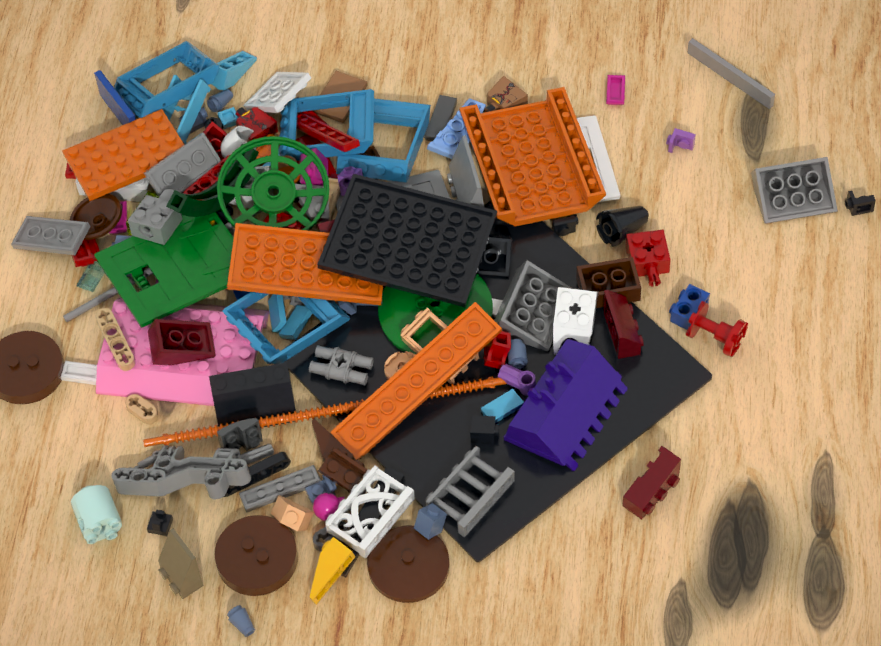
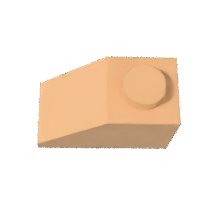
[271,495,314,531]

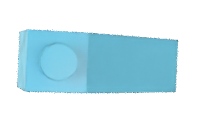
[211,51,257,91]

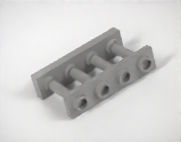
[426,446,515,537]

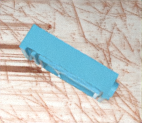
[162,75,211,144]

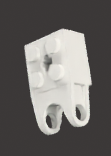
[553,287,598,355]

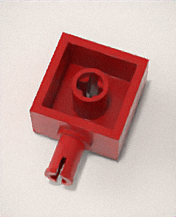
[626,229,671,287]

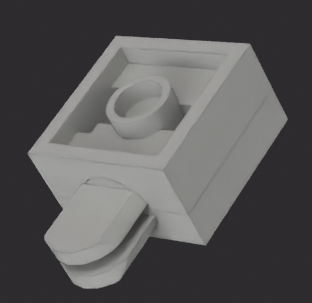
[128,189,182,245]

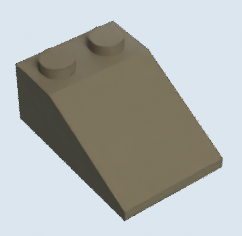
[158,528,204,599]

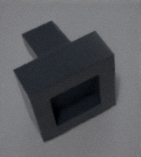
[147,509,173,536]

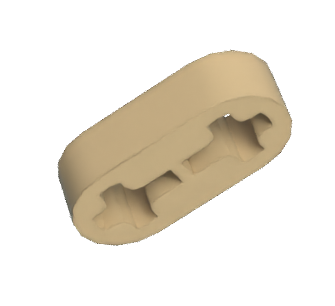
[125,394,158,424]

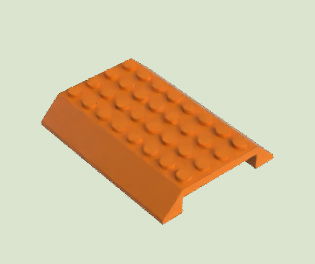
[459,87,606,226]

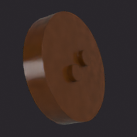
[0,331,64,404]
[215,515,298,596]

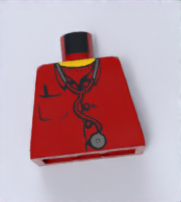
[236,107,278,142]

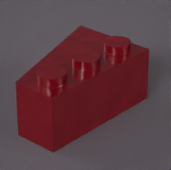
[623,446,681,520]

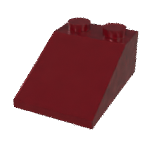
[148,319,216,365]

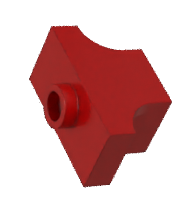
[484,331,511,369]

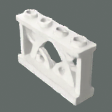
[325,465,415,559]

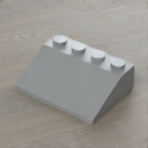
[447,135,484,207]
[751,157,838,224]
[494,260,571,351]

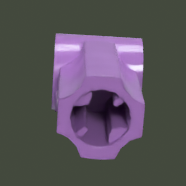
[498,364,536,396]

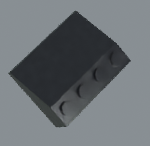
[209,362,296,428]

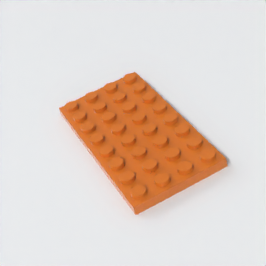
[227,223,383,305]

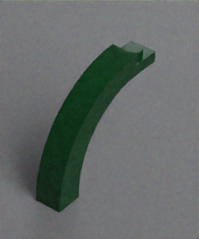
[166,144,259,217]

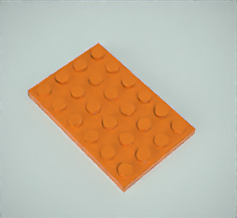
[62,109,184,201]

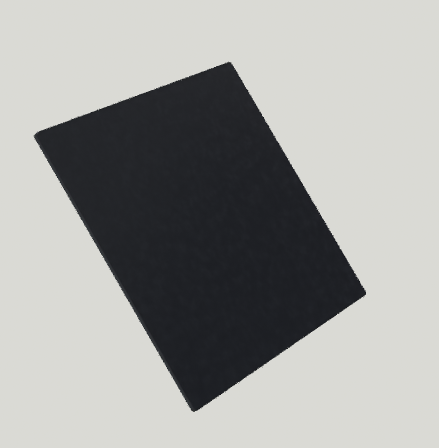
[281,201,712,562]

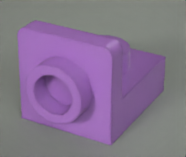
[666,128,696,153]

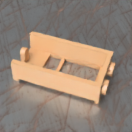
[400,308,479,384]

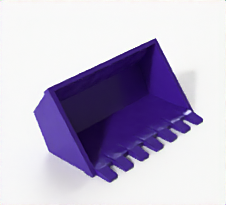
[504,339,628,471]

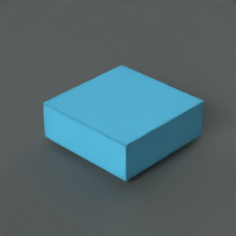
[217,107,238,129]

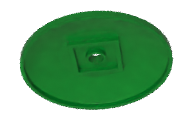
[378,274,493,354]

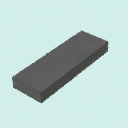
[424,95,457,141]

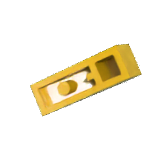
[310,537,355,605]

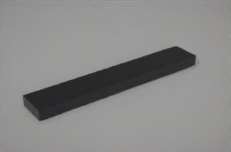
[341,467,405,577]

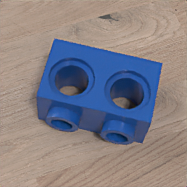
[669,284,710,330]

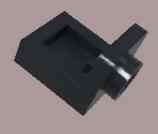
[552,214,578,236]

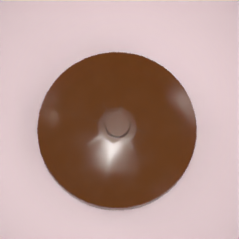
[367,525,450,603]

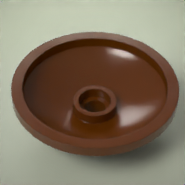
[70,194,122,240]

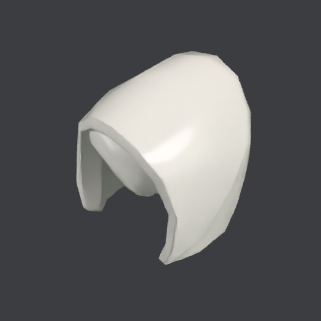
[220,126,257,158]

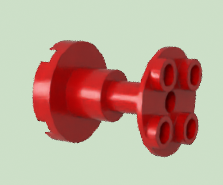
[686,301,748,357]

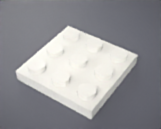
[243,72,311,113]

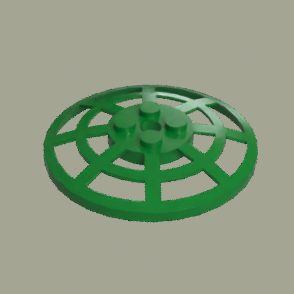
[217,136,330,230]

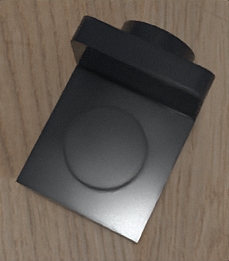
[845,190,876,216]

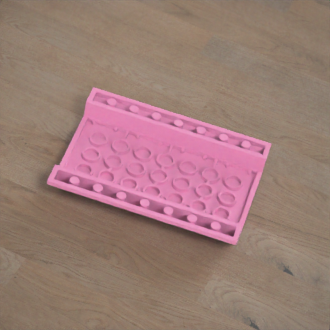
[96,297,270,406]

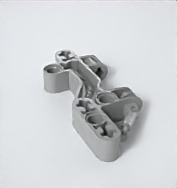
[111,445,251,500]

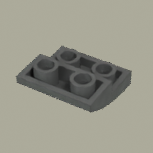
[217,418,263,451]

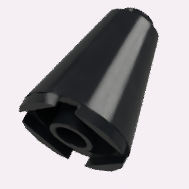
[596,206,649,247]

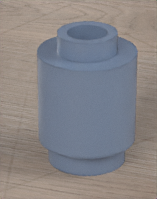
[507,339,528,369]

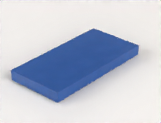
[94,70,136,125]

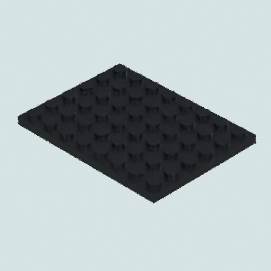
[317,174,498,307]

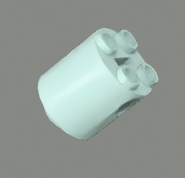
[71,485,122,544]

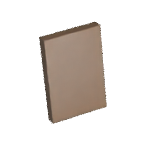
[313,70,368,123]

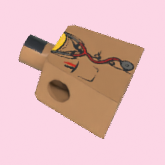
[484,76,528,112]

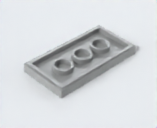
[144,133,221,197]
[11,216,91,255]

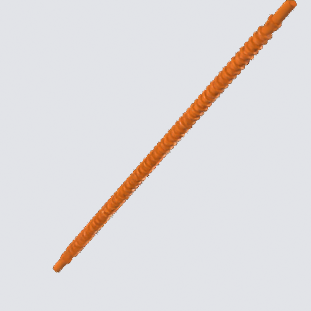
[143,377,507,447]

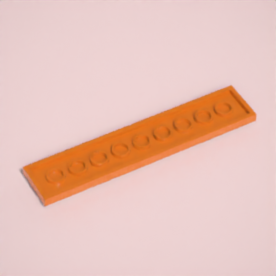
[330,302,502,460]

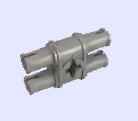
[309,345,374,385]

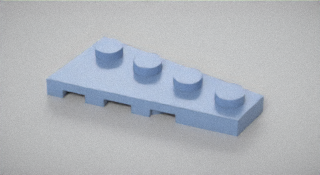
[427,98,486,159]

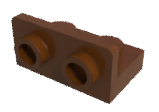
[318,448,367,492]

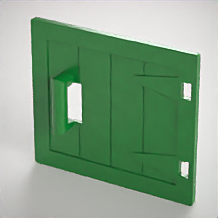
[94,212,234,328]

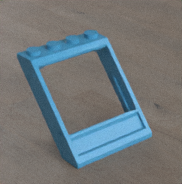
[114,41,220,118]
[279,89,374,161]
[336,98,431,182]
[222,292,350,364]

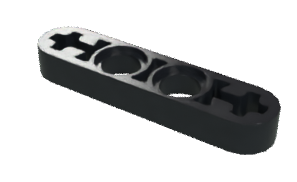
[224,452,291,497]

